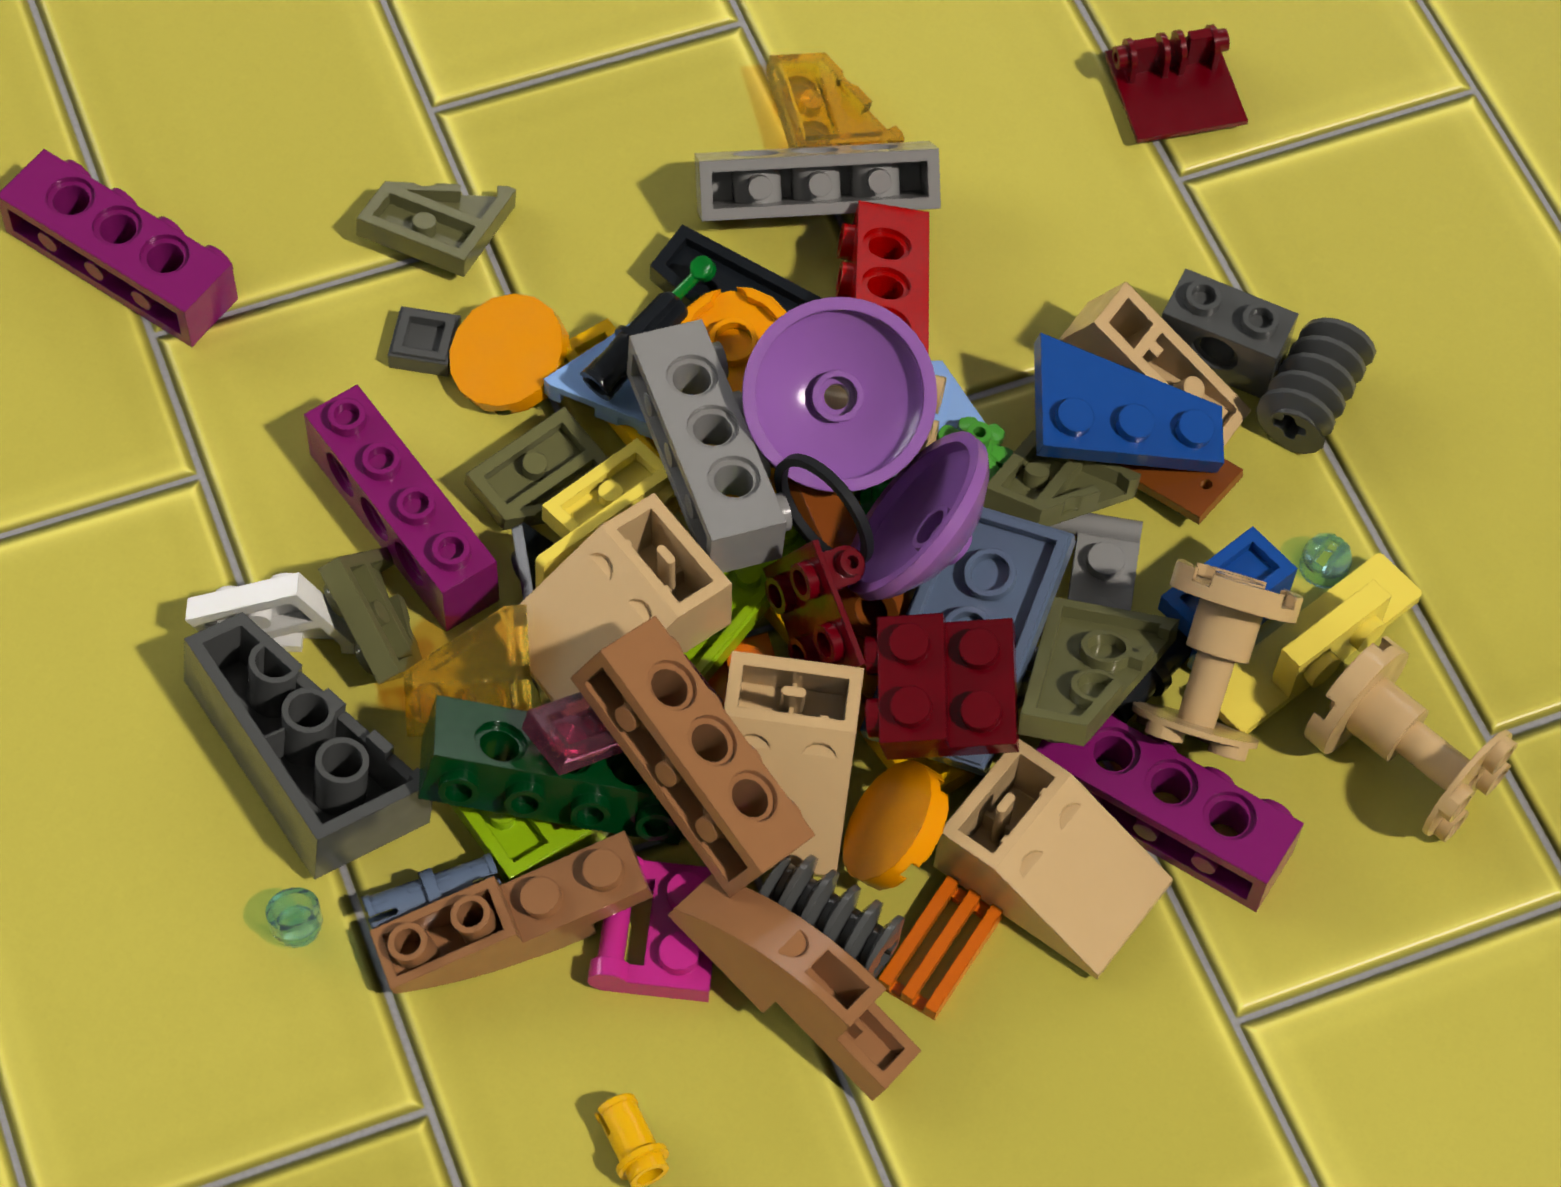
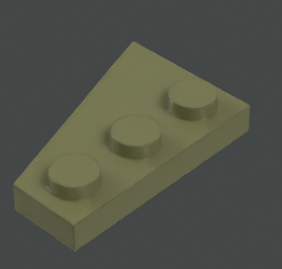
[1018,597,1180,746]

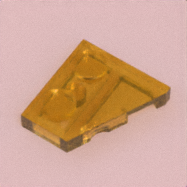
[765,52,905,148]

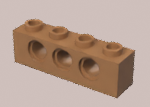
[570,615,815,898]

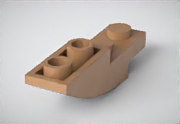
[370,831,653,994]
[668,874,922,1101]

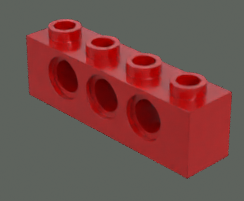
[836,201,930,354]

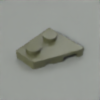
[356,181,516,277]

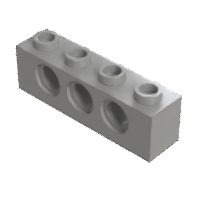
[695,141,941,221]
[627,319,793,573]

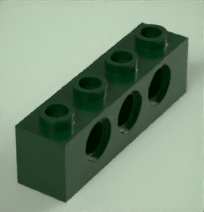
[418,695,683,845]

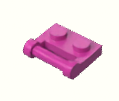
[587,856,713,1002]

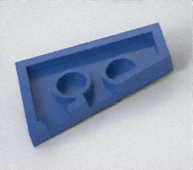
[1034,332,1224,473]

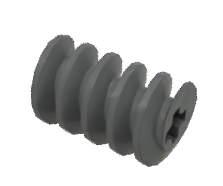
[1256,317,1376,454]
[759,854,905,978]

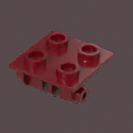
[1104,24,1248,143]
[763,539,866,667]

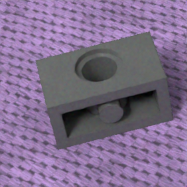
[1161,268,1299,398]

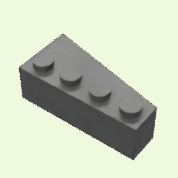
[184,612,432,880]

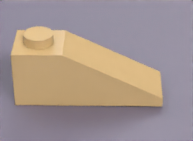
[1059,282,1251,446]

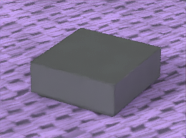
[388,306,461,377]

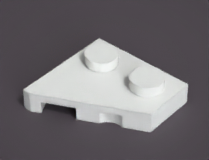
[185,572,355,654]

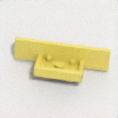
[535,438,716,588]
[1218,553,1422,734]

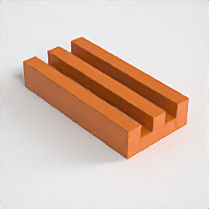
[878,875,1003,1020]

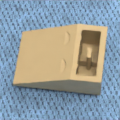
[495,493,732,721]
[724,651,864,877]
[933,739,1173,979]

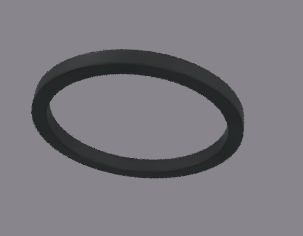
[774,453,874,563]

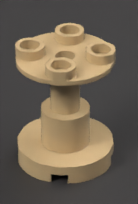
[1131,559,1304,761]
[1304,636,1518,842]

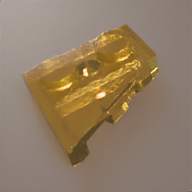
[403,605,533,737]

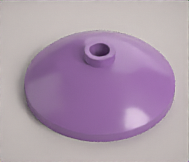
[742,297,937,492]
[847,431,990,601]

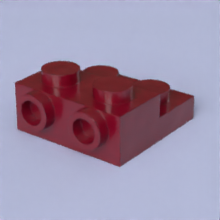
[864,613,1019,760]

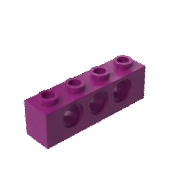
[0,149,238,347]
[304,384,500,632]
[1036,712,1304,912]

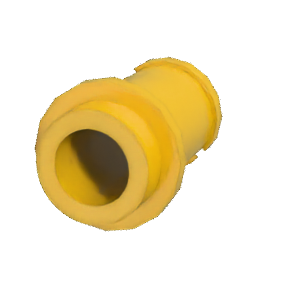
[594,1093,669,1187]

